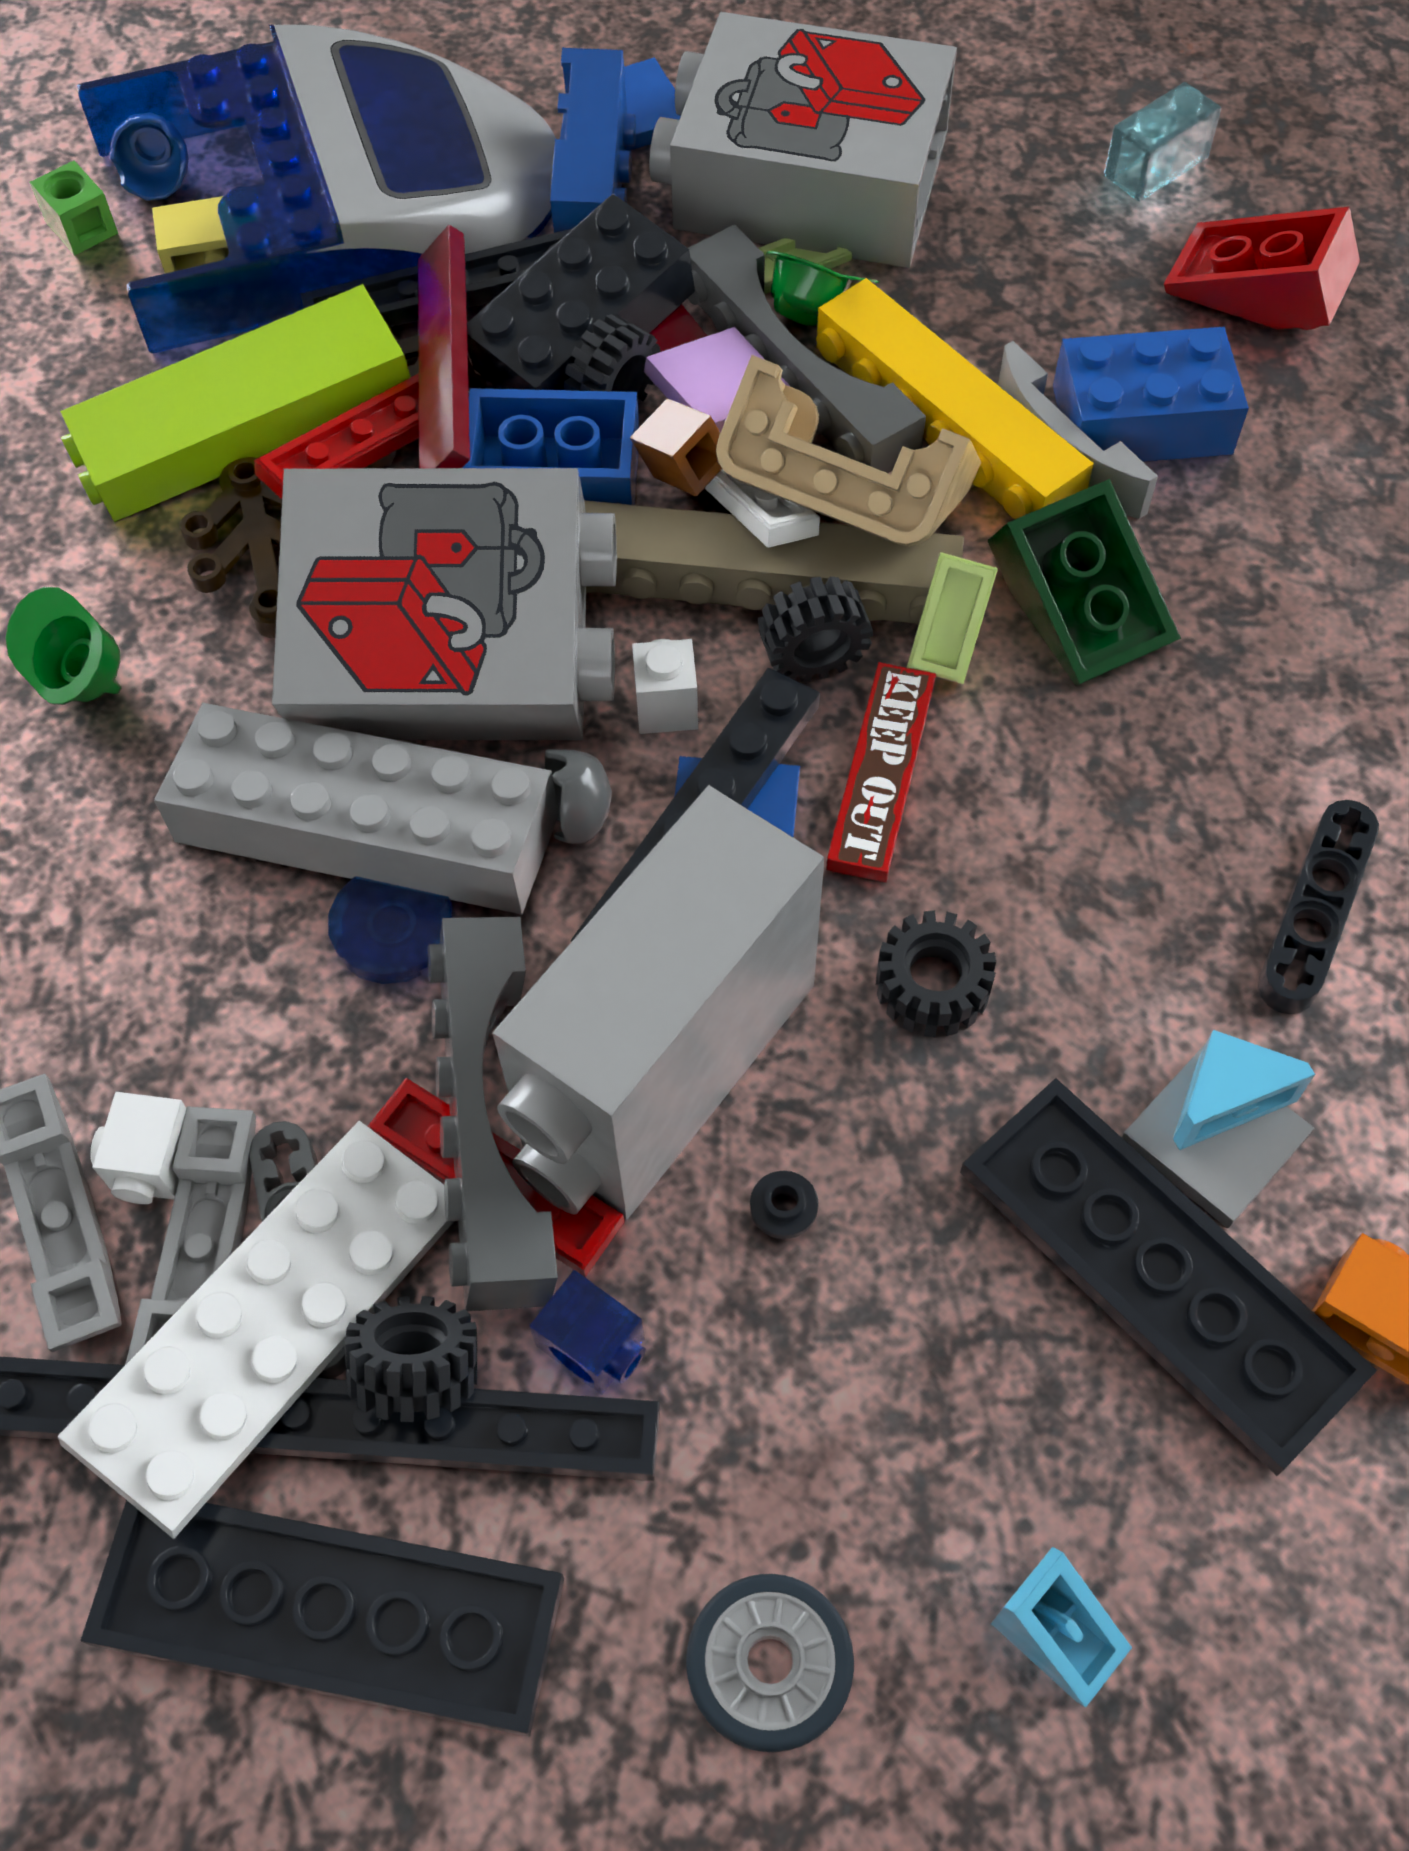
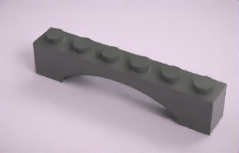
[687,224,926,473]
[428,917,558,1311]

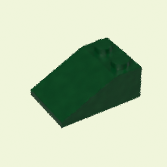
[987,479,1181,686]

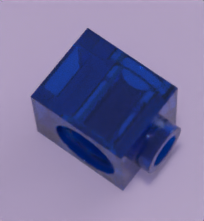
[529,1270,646,1395]

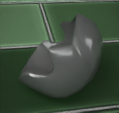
[545,749,612,844]

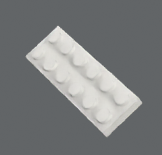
[58,1121,454,1539]

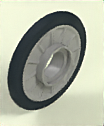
[686,1574,854,1752]

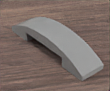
[998,341,1158,519]
[0,1074,122,1352]
[125,1106,256,1365]

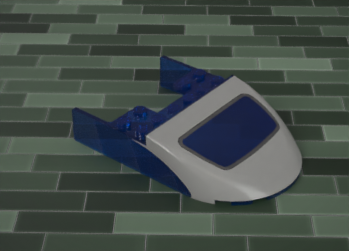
[76,25,556,353]

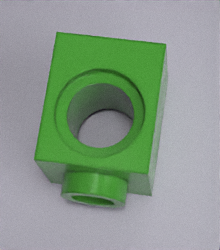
[29,160,119,256]

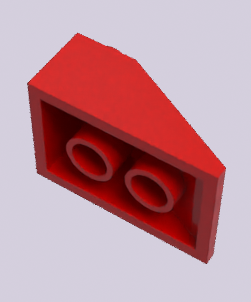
[1164,206,1360,330]

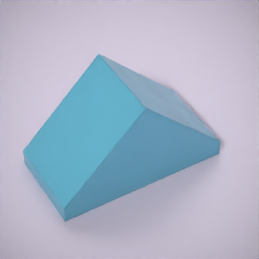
[1173,1030,1315,1150]
[991,1547,1132,1707]

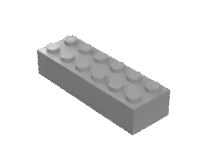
[154,703,559,914]

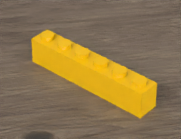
[816,278,1094,519]

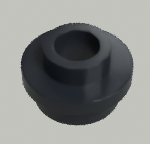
[750,1171,818,1239]

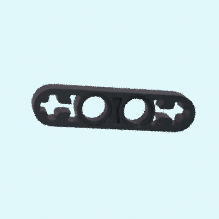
[1258,800,1379,1014]

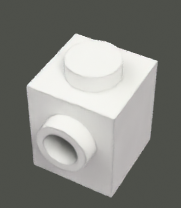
[632,639,698,734]
[91,1092,187,1204]

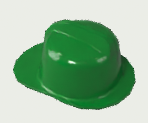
[765,251,879,326]
[5,587,122,705]

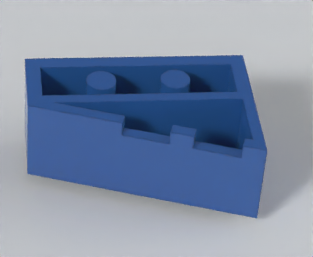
[550,48,636,233]

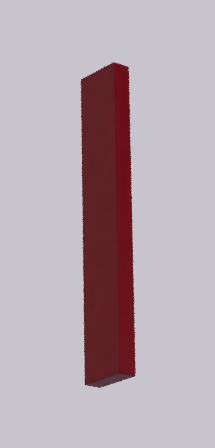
[418,224,470,468]

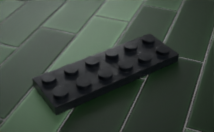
[960,1078,1377,1476]
[80,1500,565,1737]

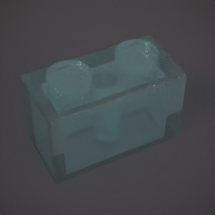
[1104,82,1222,202]

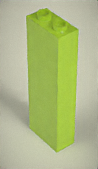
[60,284,411,522]

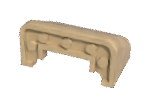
[716,355,981,547]

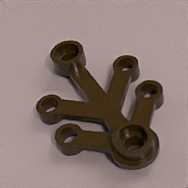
[180,457,282,638]

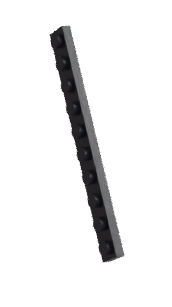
[0,1356,660,1481]

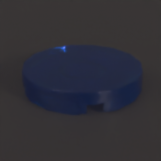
[328,876,455,984]

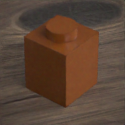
[630,398,722,496]

